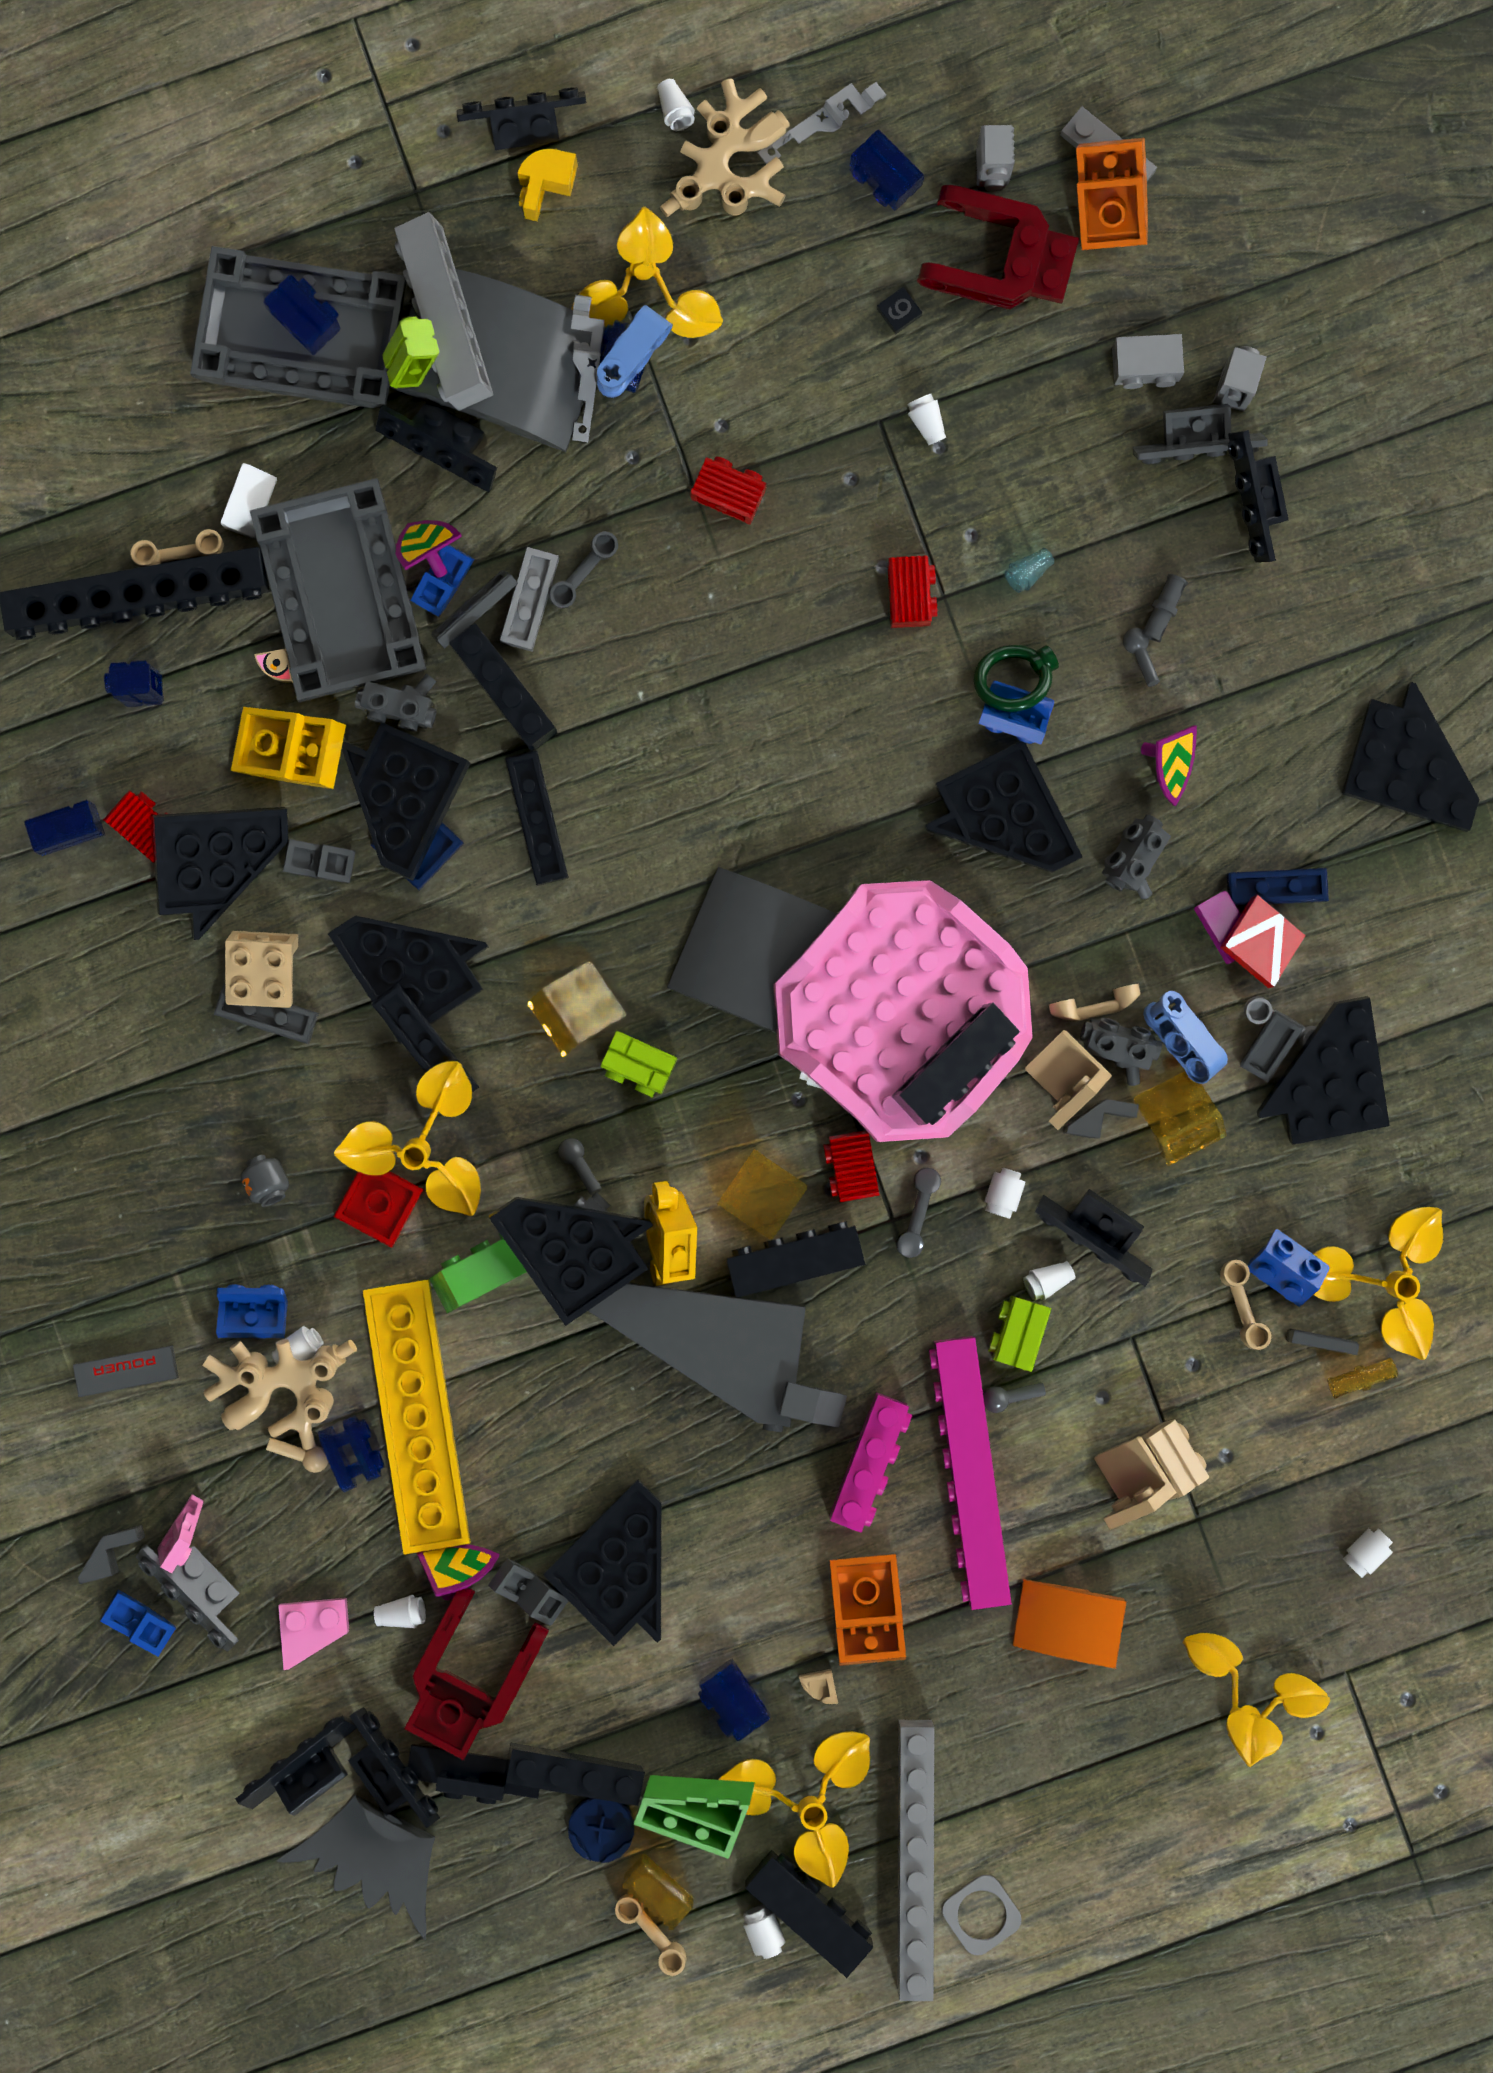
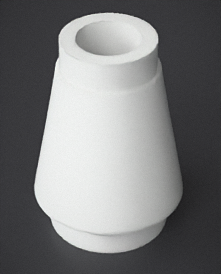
[657,79,695,131]
[907,394,946,446]
[1023,1261,1075,1301]
[374,1595,426,1628]

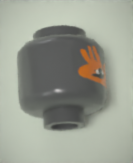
[240,1155,289,1207]

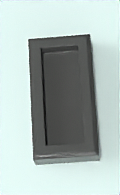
[1240,1009,1304,1083]
[1286,1328,1359,1355]

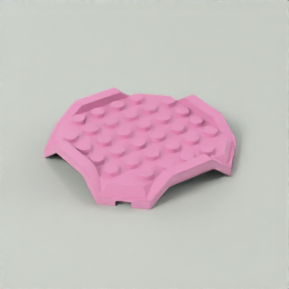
[773,880,1033,1142]

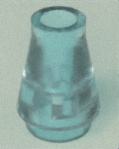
[1005,548,1054,593]

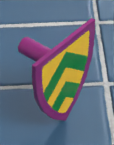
[395,520,462,578]
[1141,725,1197,806]
[416,1544,500,1600]

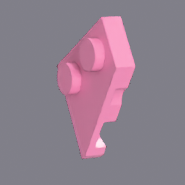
[157,1494,203,1573]
[278,1598,349,1670]

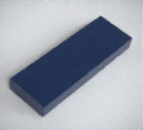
[1227,868,1329,906]

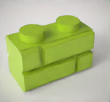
[382,317,440,388]
[600,1031,678,1098]
[988,1295,1052,1372]

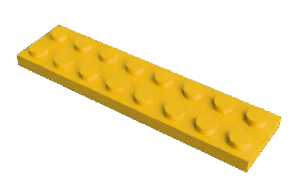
[363,1279,471,1555]

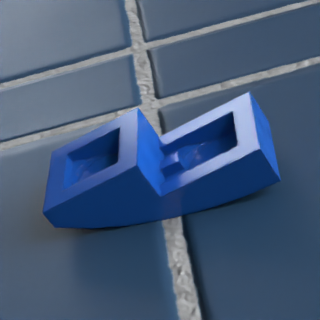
[410,545,475,617]
[100,1590,176,1657]

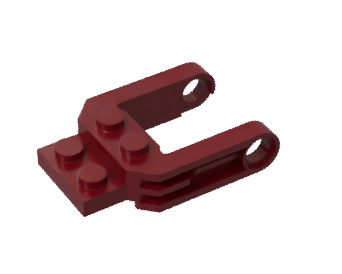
[917,185,1079,309]
[404,1587,549,1760]

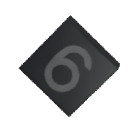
[877,287,922,335]

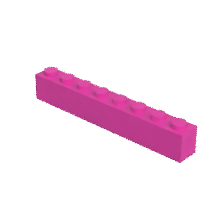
[929,1336,1012,1610]

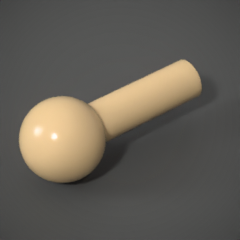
[266,1437,329,1473]

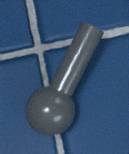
[1123,628,1160,687]
[558,1138,602,1196]
[983,1383,1046,1413]

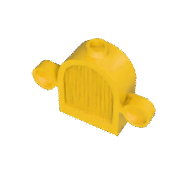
[644,1181,697,1286]

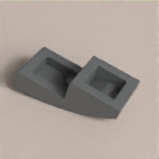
[282,839,356,883]

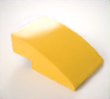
[231,707,346,789]

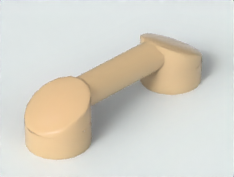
[131,529,224,567]
[1049,984,1141,1022]
[1220,1260,1271,1350]
[615,1893,687,1976]

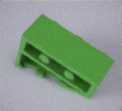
[429,1234,527,1314]
[633,1775,755,1859]

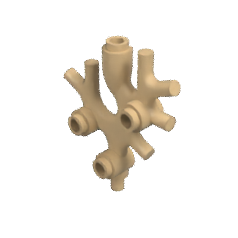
[660,79,790,217]
[202,1339,357,1450]

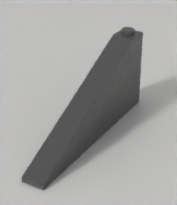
[588,1283,806,1432]

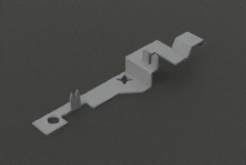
[757,82,886,164]
[571,295,604,442]

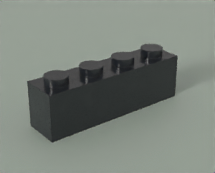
[449,623,557,752]
[891,1002,1020,1125]
[727,1221,866,1298]
[504,1742,645,1806]
[745,1850,873,1978]

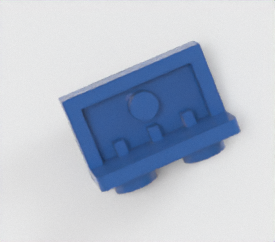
[979,681,1054,744]
[1247,1229,1330,1307]
[216,1284,288,1338]

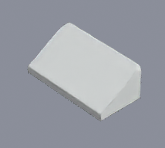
[221,463,277,539]

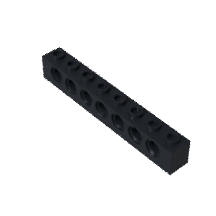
[0,547,270,640]

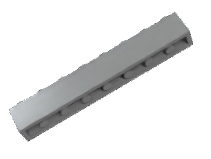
[897,1720,934,2001]

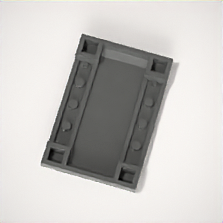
[190,246,407,408]
[250,478,427,702]

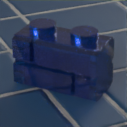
[850,129,924,211]
[263,275,341,355]
[104,660,164,707]
[24,800,105,856]
[698,1659,770,1742]

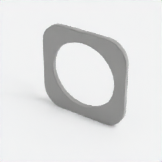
[942,1875,1021,1955]

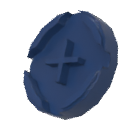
[568,1797,635,1863]

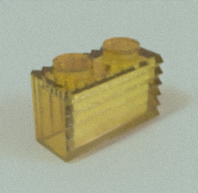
[623,1853,694,1930]

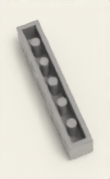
[394,212,494,411]

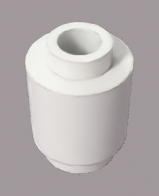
[984,1168,1026,1219]
[272,1326,323,1364]
[1343,1528,1393,1578]
[743,1904,786,1959]

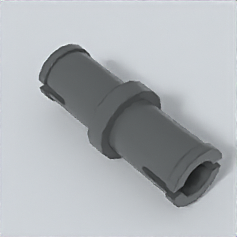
[1142,574,1188,643]

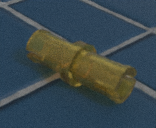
[1327,1357,1398,1399]

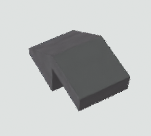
[1064,1099,1139,1139]
[778,1381,847,1428]
[78,1525,145,1584]
[488,1558,568,1626]

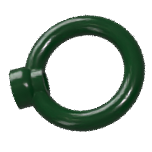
[973,645,1059,712]

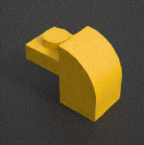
[518,149,578,222]

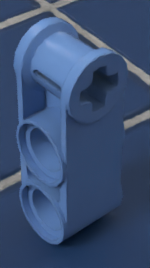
[597,305,673,398]
[1143,991,1228,1084]

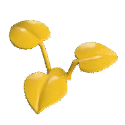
[571,206,723,338]
[334,1061,481,1216]
[1313,1207,1443,1360]
[1182,1633,1330,1767]
[718,1731,870,1888]

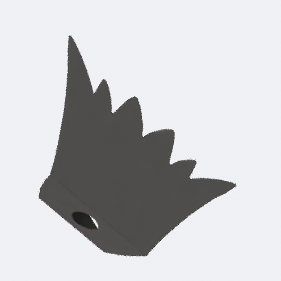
[277,1794,435,1940]

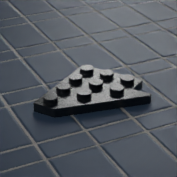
[1342,682,1480,832]
[342,722,471,881]
[925,741,1083,873]
[152,807,289,940]
[328,916,489,1044]
[1257,996,1390,1145]
[489,1197,653,1326]
[543,1479,662,1646]

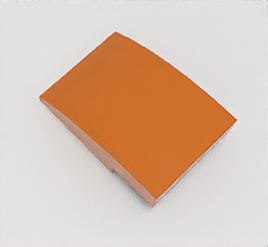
[1076,138,1148,250]
[830,1554,906,1666]
[1012,1579,1126,1669]

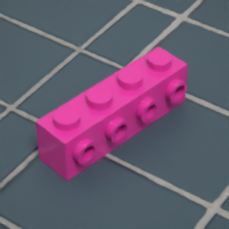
[829,1392,912,1533]

